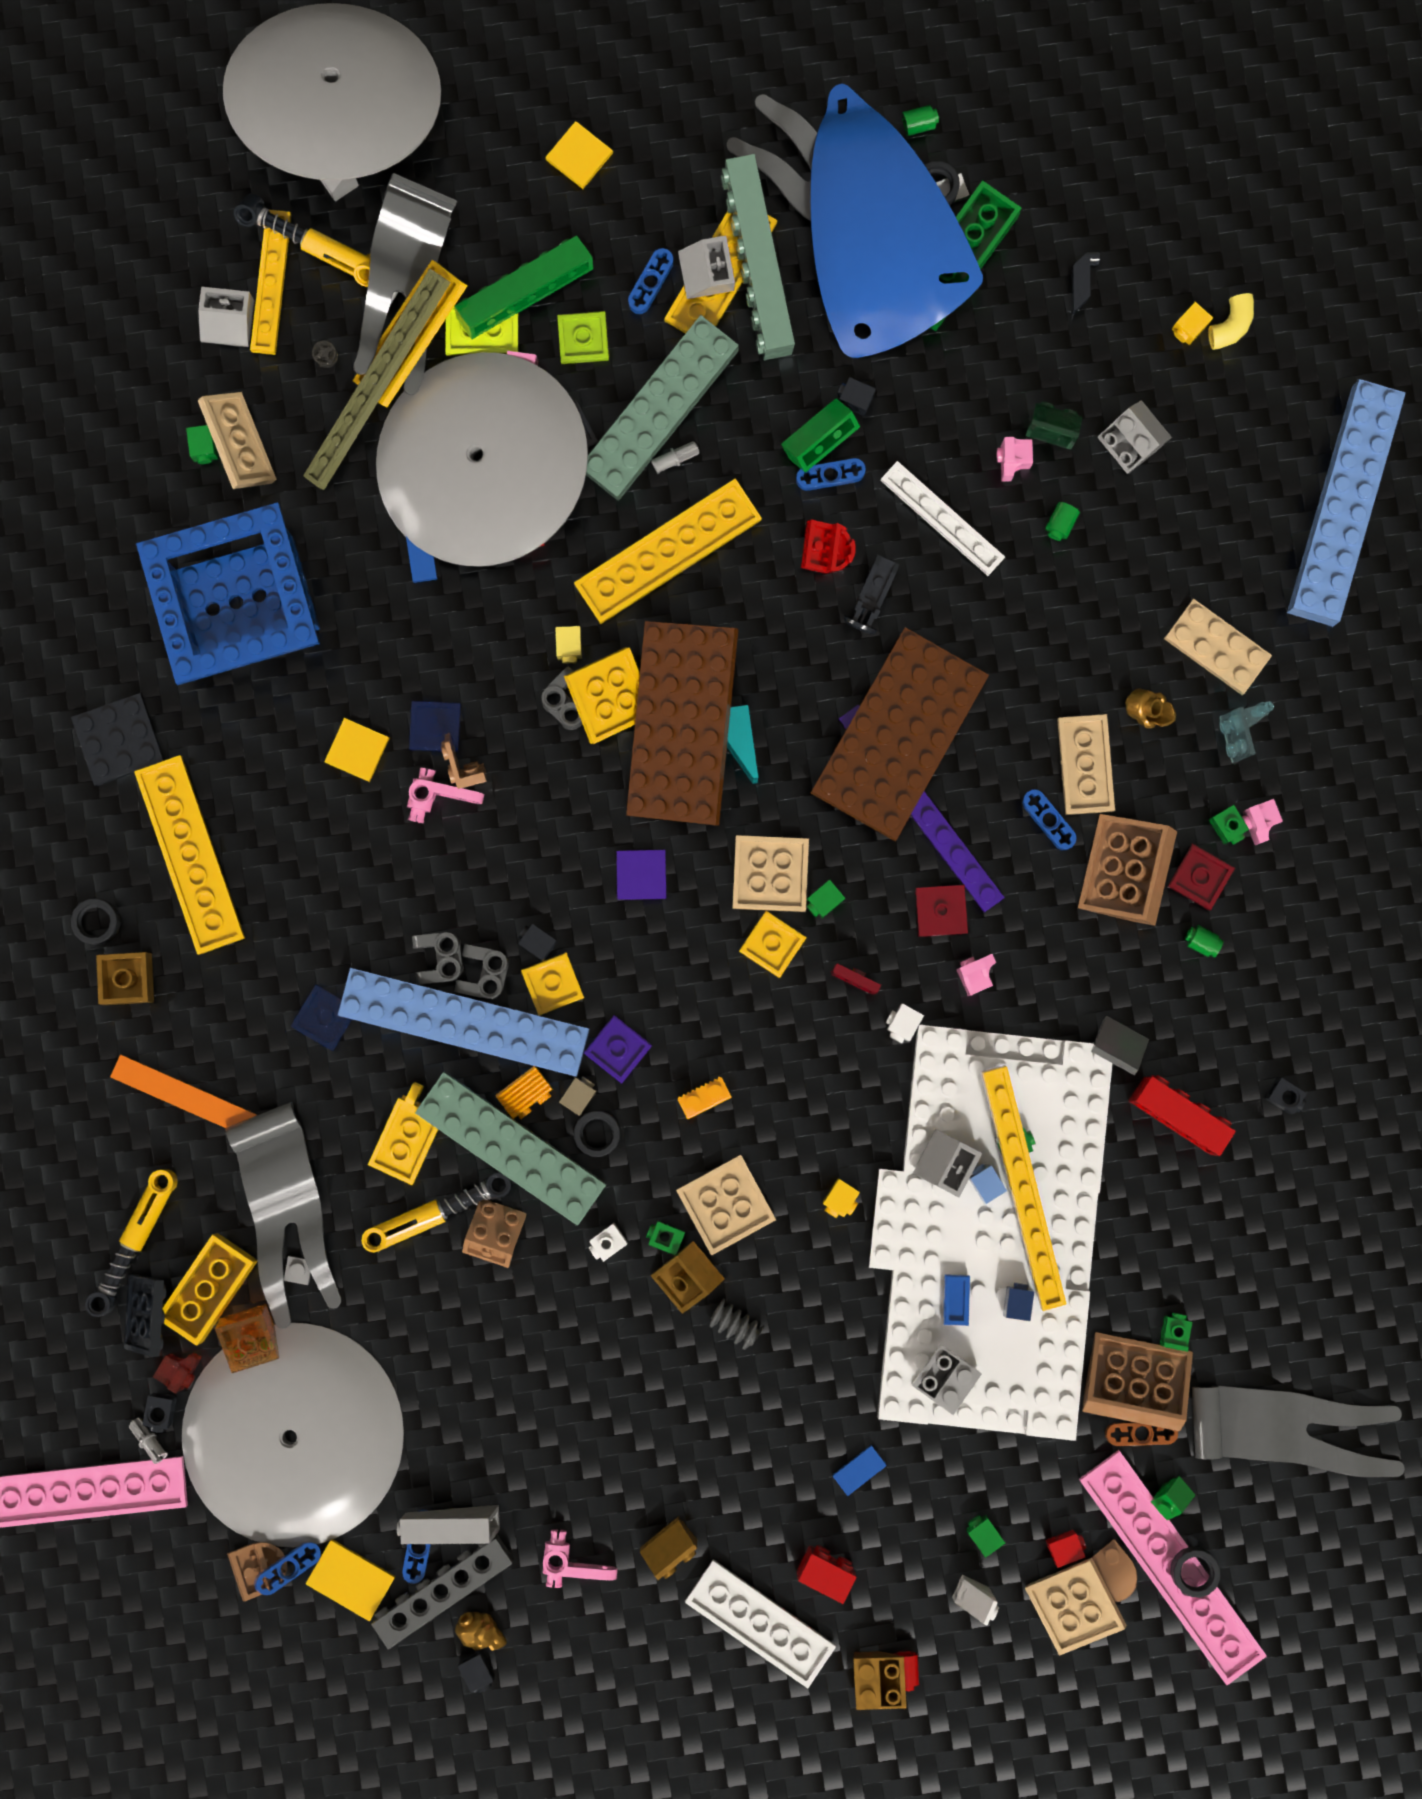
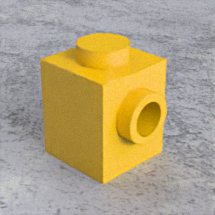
[822,1178,860,1218]

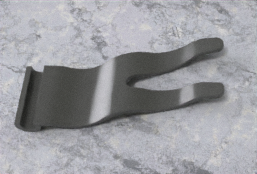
[727,94,817,221]
[353,173,457,395]
[226,1102,342,1329]
[1192,1385,1405,1477]

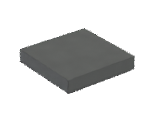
[1091,1016,1149,1075]

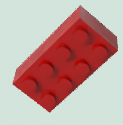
[1128,1075,1236,1156]

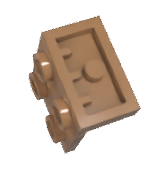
[441,733,486,789]
[462,1199,526,1268]

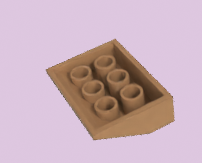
[1078,814,1177,926]
[1082,1332,1193,1431]

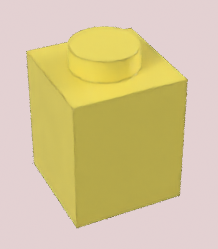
[556,626,582,664]

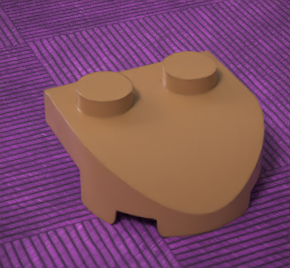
[1092,1539,1137,1602]
[227,1542,287,1601]

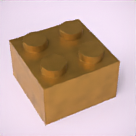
[96,952,154,1005]

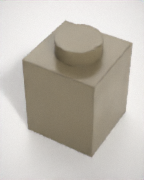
[559,1077,597,1116]

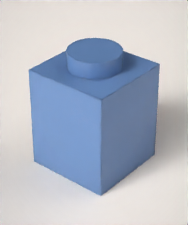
[969,1164,1007,1204]

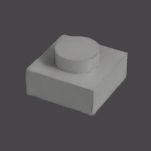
[284,1256,311,1285]

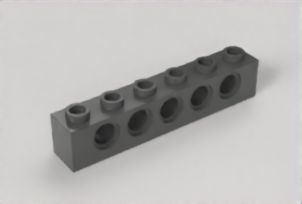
[371,1534,514,1649]

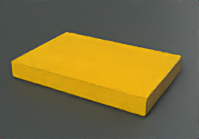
[306,1539,396,1621]

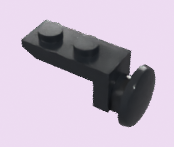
[844,554,900,634]

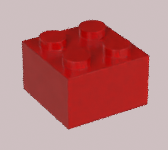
[797,1545,857,1604]

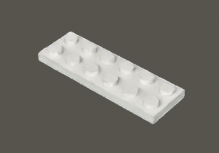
[685,1559,836,1688]

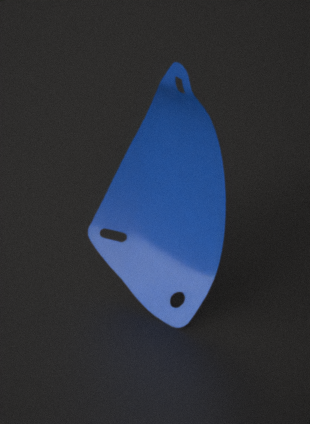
[811,84,983,358]

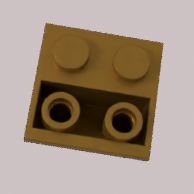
[640,1516,697,1580]
[854,1651,907,1710]

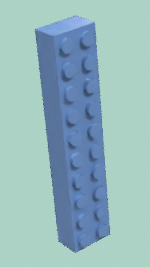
[1287,379,1405,626]
[338,968,590,1077]

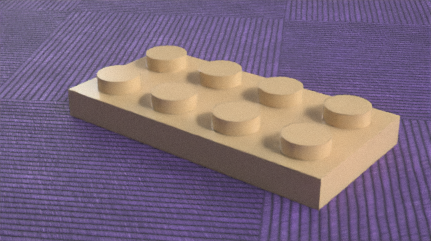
[198,392,277,489]
[1164,599,1272,695]
[1057,714,1115,815]

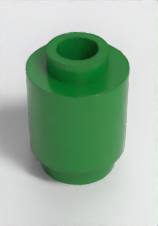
[1185,925,1224,958]

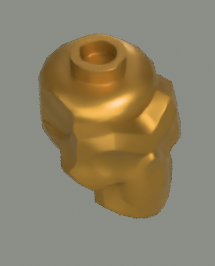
[1126,688,1176,728]
[455,1612,507,1651]

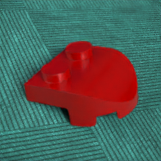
[801,519,856,573]

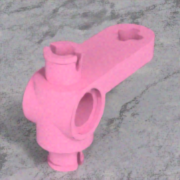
[407,768,484,823]
[543,1529,618,1588]

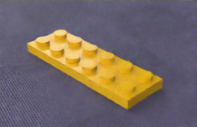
[664,211,777,333]
[353,260,467,407]

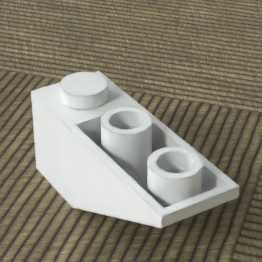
[952,1575,999,1625]

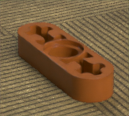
[1105,1422,1178,1446]

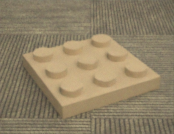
[733,835,809,912]
[676,1155,776,1255]
[1025,1558,1127,1656]

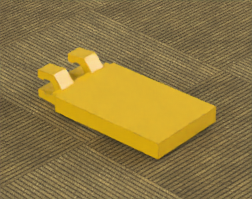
[368,1082,438,1185]

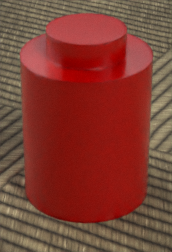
[894,1651,919,1691]

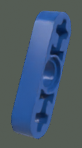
[628,248,673,314]
[796,458,866,491]
[1022,790,1076,850]
[402,1509,431,1584]
[254,1542,321,1595]

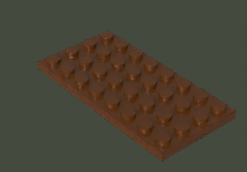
[626,621,738,825]
[811,627,989,841]

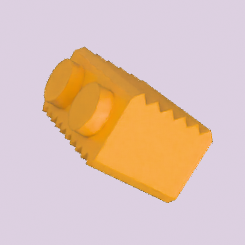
[495,1066,553,1120]
[678,1077,732,1119]

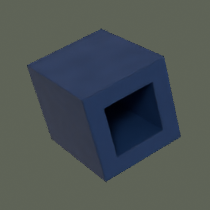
[1003,1283,1034,1321]

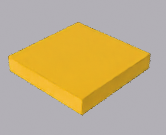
[546,121,613,189]
[325,718,389,782]
[739,911,807,978]
[521,953,584,1016]

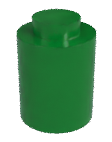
[902,105,939,136]
[1045,502,1080,541]

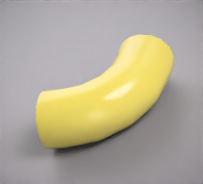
[1208,293,1254,350]

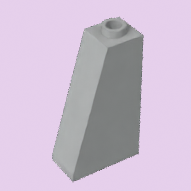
[397,1505,500,1544]

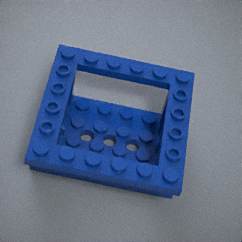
[136,502,320,685]

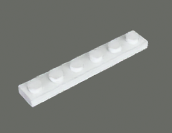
[881,461,1005,576]

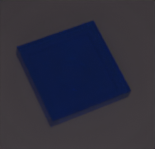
[409,701,461,752]
[291,985,352,1051]

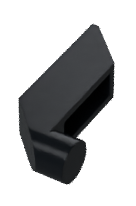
[1071,251,1100,314]

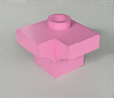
[997,437,1033,481]
[1242,799,1283,845]
[956,954,996,996]

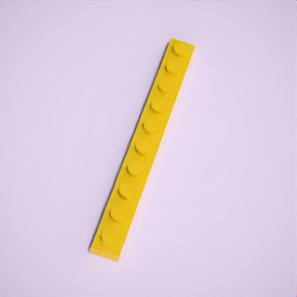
[981,1065,1067,1311]

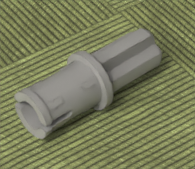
[651,441,699,474]
[129,1418,167,1464]

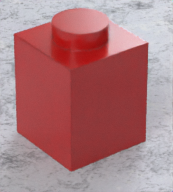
[1046,1530,1087,1568]

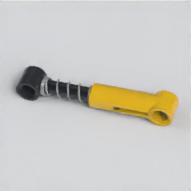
[234,194,370,287]
[85,1169,178,1317]
[361,1172,513,1252]

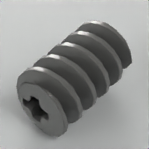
[710,1298,765,1350]

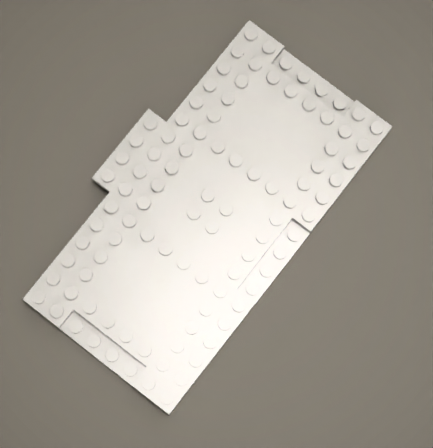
[869,1025,1112,1441]

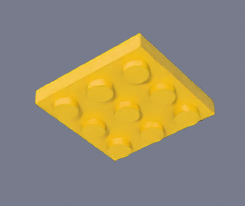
[564,647,640,744]

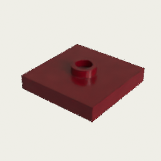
[1168,844,1235,911]
[915,885,968,937]
[831,964,881,995]

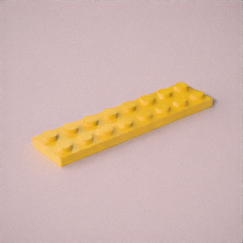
[574,478,762,624]
[134,755,245,955]

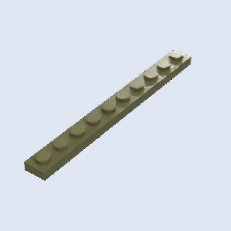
[303,268,451,490]

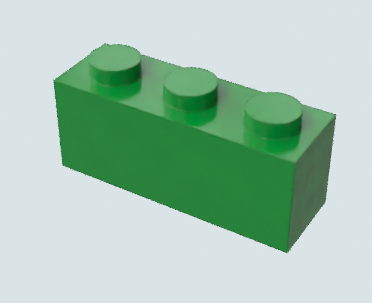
[781,398,860,473]

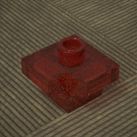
[153,1352,202,1394]

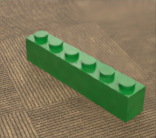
[454,235,593,339]

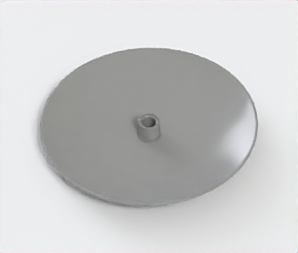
[223,3,441,180]
[376,352,588,566]
[182,1323,404,1547]

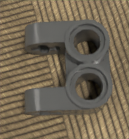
[541,666,582,730]
[412,932,464,985]
[454,944,509,1000]

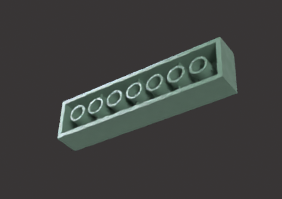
[721,154,795,360]
[586,315,739,501]
[415,1071,606,1226]

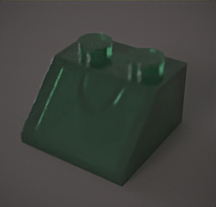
[1025,402,1083,450]

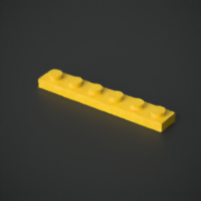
[250,210,292,355]

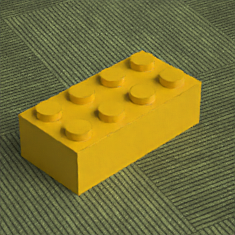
[162,1233,258,1346]

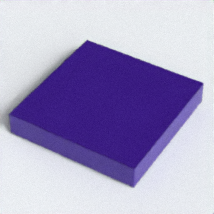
[617,850,666,900]
[584,1015,652,1084]

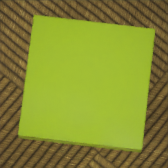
[557,311,609,364]

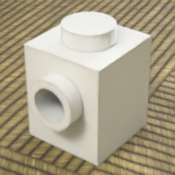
[886,1004,924,1043]
[589,1223,628,1262]

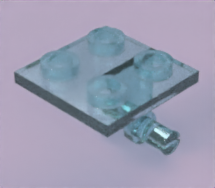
[1220,701,1274,763]

